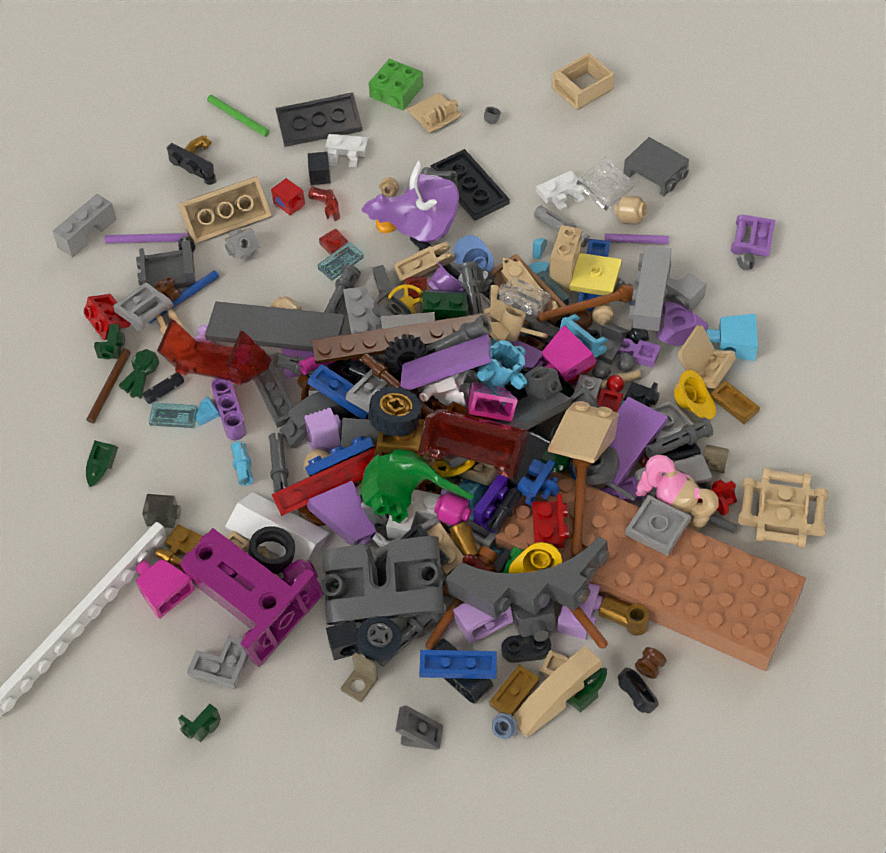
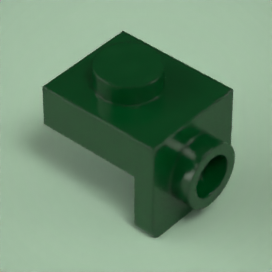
[94,324,125,359]
[178,704,221,742]

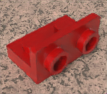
[84,293,131,340]
[532,494,569,548]

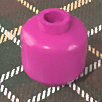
[434,492,472,526]

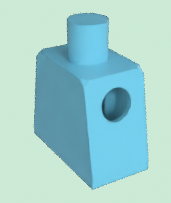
[706,314,758,361]

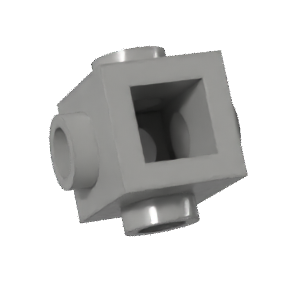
[225,228,261,260]

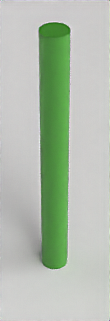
[207,95,270,137]

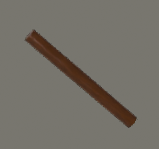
[86,349,131,424]

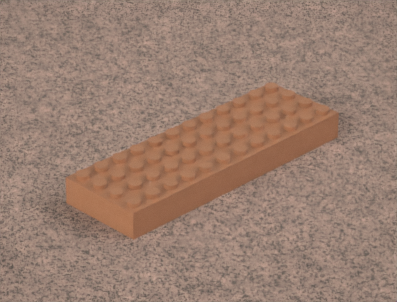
[496,472,806,671]

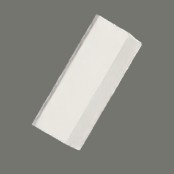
[225,492,330,563]

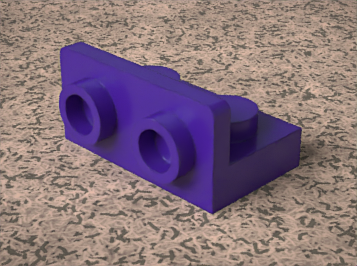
[473,473,509,533]

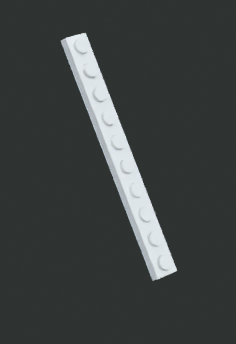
[0,522,167,718]

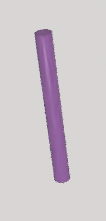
[105,233,189,243]

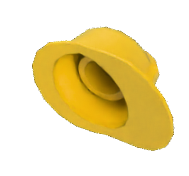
[674,370,716,420]
[508,542,563,574]

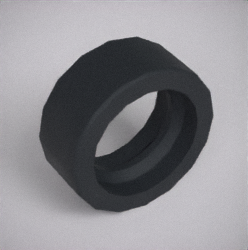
[248,526,295,574]

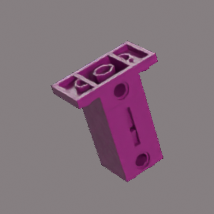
[180,528,325,667]

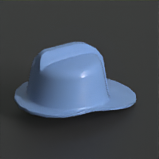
[453,235,494,273]

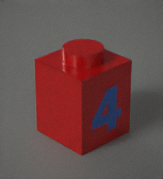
[271,178,305,215]

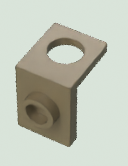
[703,444,729,473]
[340,652,378,702]

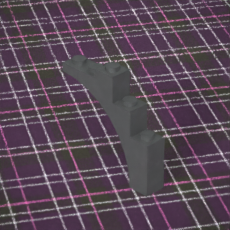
[446,537,609,619]

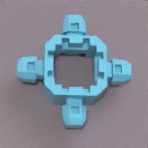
[477,340,528,390]

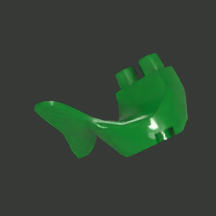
[360,449,474,523]

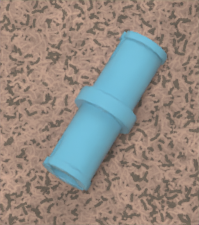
[231,441,254,486]

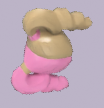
[635,455,719,532]

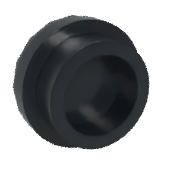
[626,325,650,344]

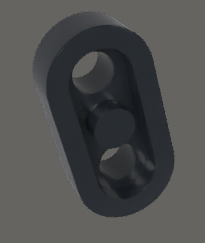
[501,635,551,663]
[617,667,659,714]

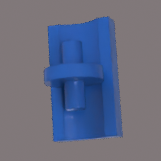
[517,459,560,506]

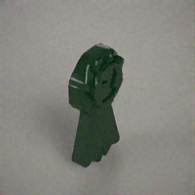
[119,349,159,399]

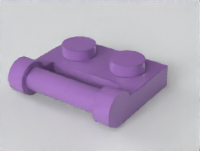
[731,215,775,257]

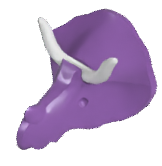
[362,160,459,242]

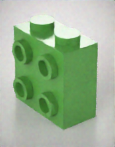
[369,58,423,110]

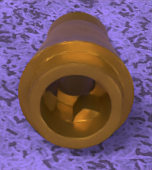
[449,522,479,560]

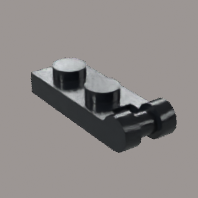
[166,143,216,185]

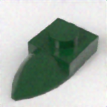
[86,440,118,487]
[566,668,607,713]

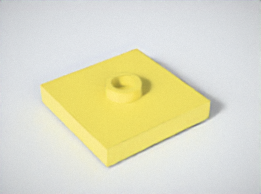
[570,253,622,295]

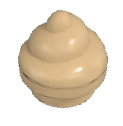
[592,304,614,326]

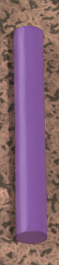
[605,233,669,244]

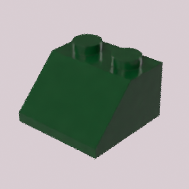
[420,289,467,321]

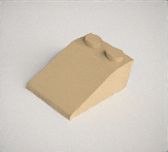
[548,401,619,463]

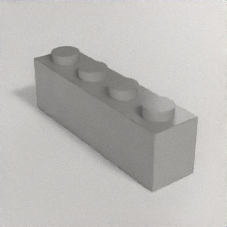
[629,245,672,331]

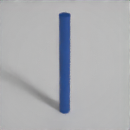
[149,270,219,324]

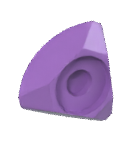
[657,301,708,346]

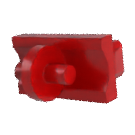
[698,479,737,515]

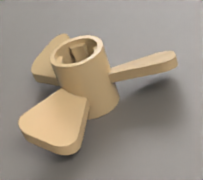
[484,305,548,342]

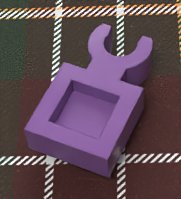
[618,338,661,368]

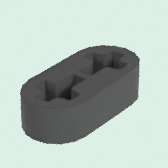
[372,265,392,297]

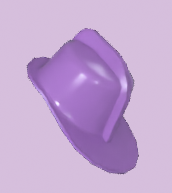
[428,261,466,291]

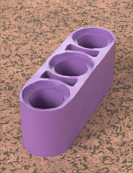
[211,376,246,440]

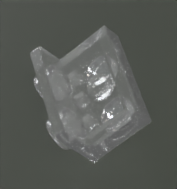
[499,276,551,318]

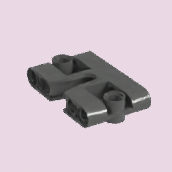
[321,536,444,625]

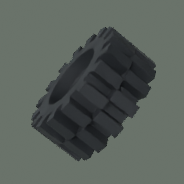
[385,334,428,378]

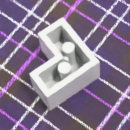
[386,490,444,541]

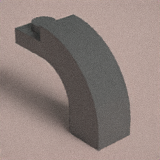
[279,392,354,448]

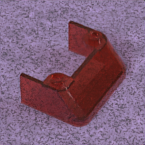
[157,319,272,385]
[418,409,530,479]

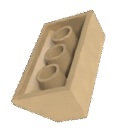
[176,176,272,243]

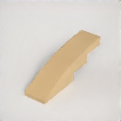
[513,646,603,737]

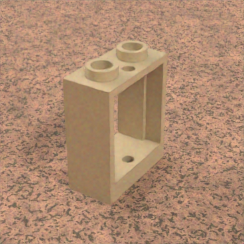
[552,53,615,110]
[549,225,582,295]

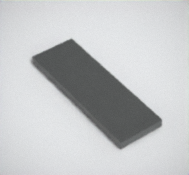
[205,301,345,352]
[430,392,572,468]

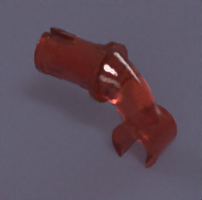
[308,186,341,221]

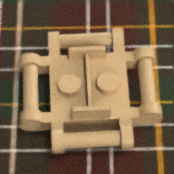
[738,467,828,548]

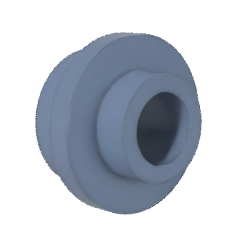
[492,713,517,739]

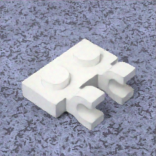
[325,134,369,168]
[536,170,585,212]

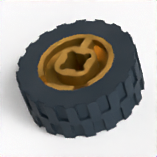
[368,386,422,436]

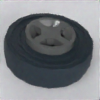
[356,616,402,661]

